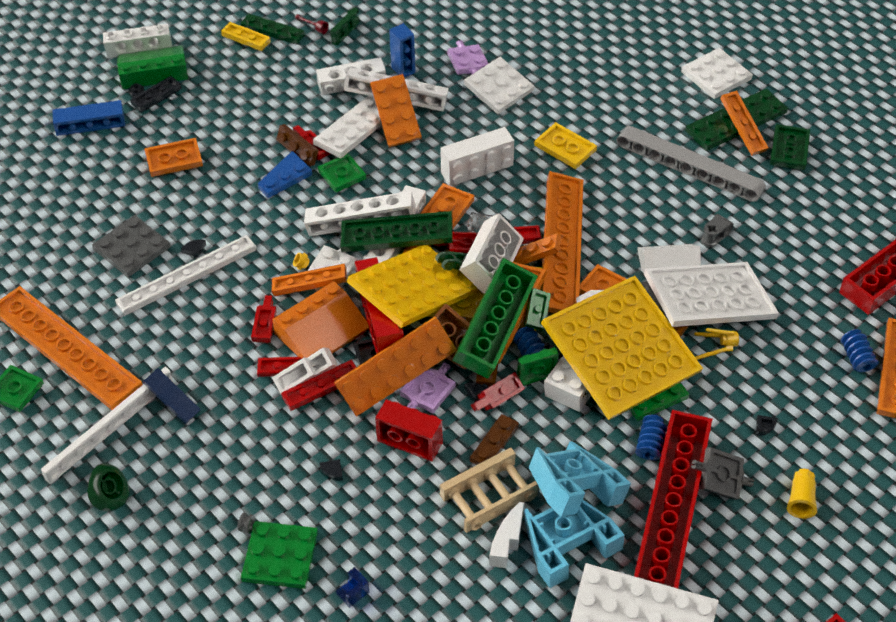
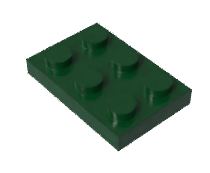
[770,124,810,170]

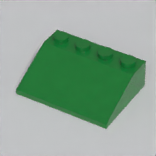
[117,45,189,90]

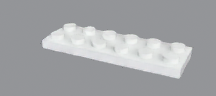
[313,96,382,158]

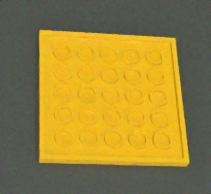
[541,276,703,420]

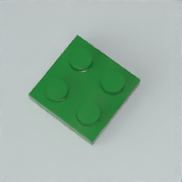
[318,153,366,193]
[517,347,558,386]
[0,365,44,412]

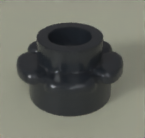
[128,83,144,98]

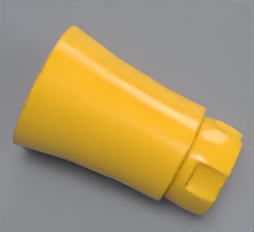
[787,469,817,519]

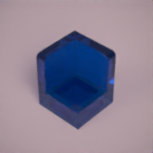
[336,567,370,608]

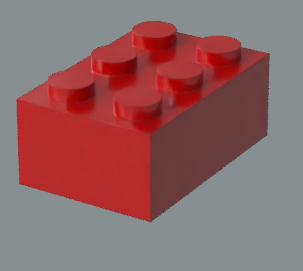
[375,399,443,462]

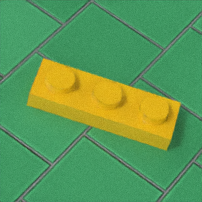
[221,22,271,51]

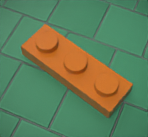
[513,234,561,265]

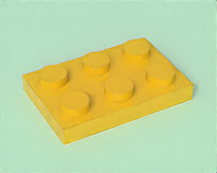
[534,122,597,169]

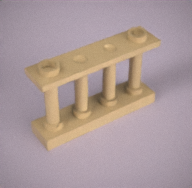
[440,448,538,533]

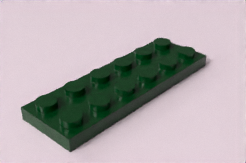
[685,88,788,151]
[340,211,453,252]

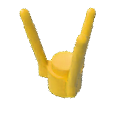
[694,328,739,360]

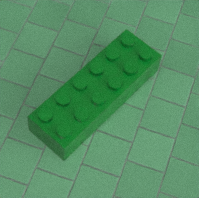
[452,258,538,379]

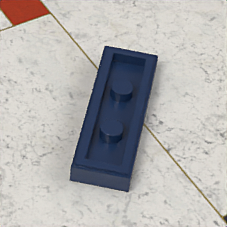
[143,368,201,425]

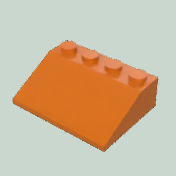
[273,281,369,358]

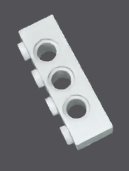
[103,24,172,58]
[316,57,386,95]

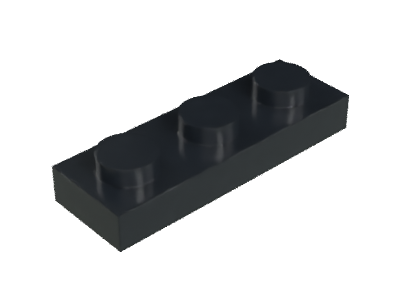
[130,76,182,112]

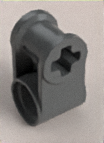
[701,214,734,247]

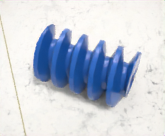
[513,327,546,356]
[841,329,878,372]
[635,415,667,460]

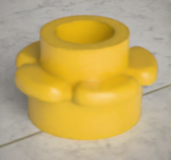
[293,252,310,270]

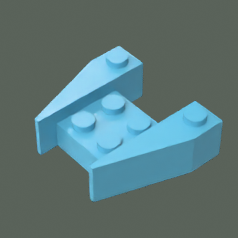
[529,441,631,517]
[525,500,624,588]

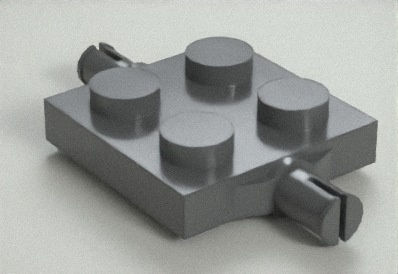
[691,447,754,500]

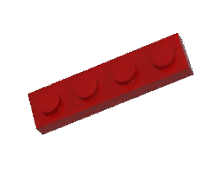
[281,360,356,411]

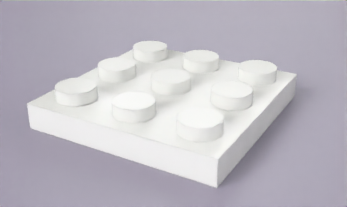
[681,48,753,99]
[464,57,535,114]

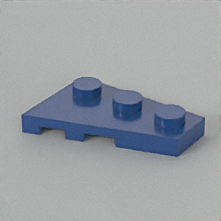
[258,151,312,198]

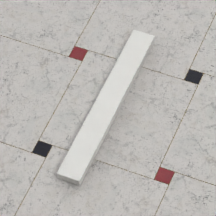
[115,235,257,316]
[41,367,173,484]

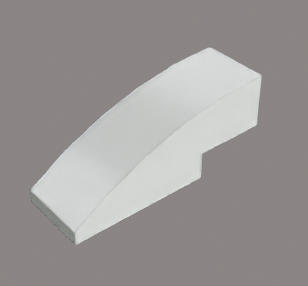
[272,348,338,394]
[489,502,524,568]

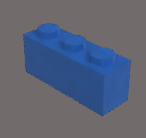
[389,23,416,78]

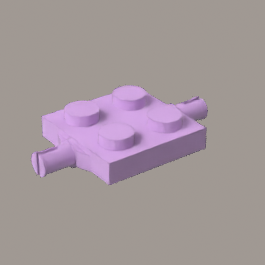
[447,40,488,75]
[400,363,456,414]

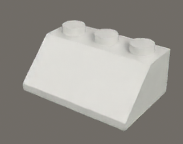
[638,244,701,272]

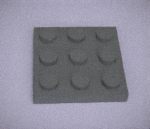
[92,215,171,277]

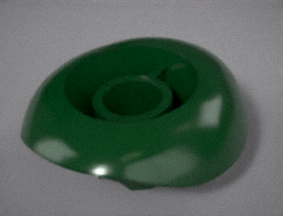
[87,463,130,511]

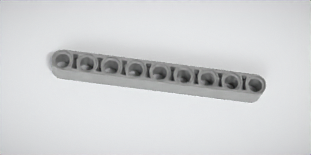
[616,126,766,202]

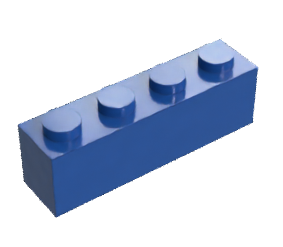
[52,100,125,136]

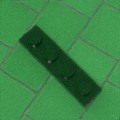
[241,13,305,45]

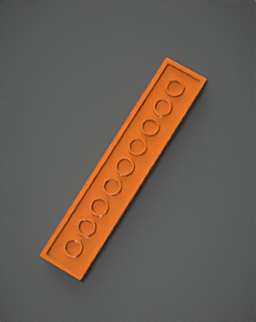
[541,171,583,314]
[0,286,143,410]

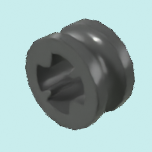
[238,512,255,534]

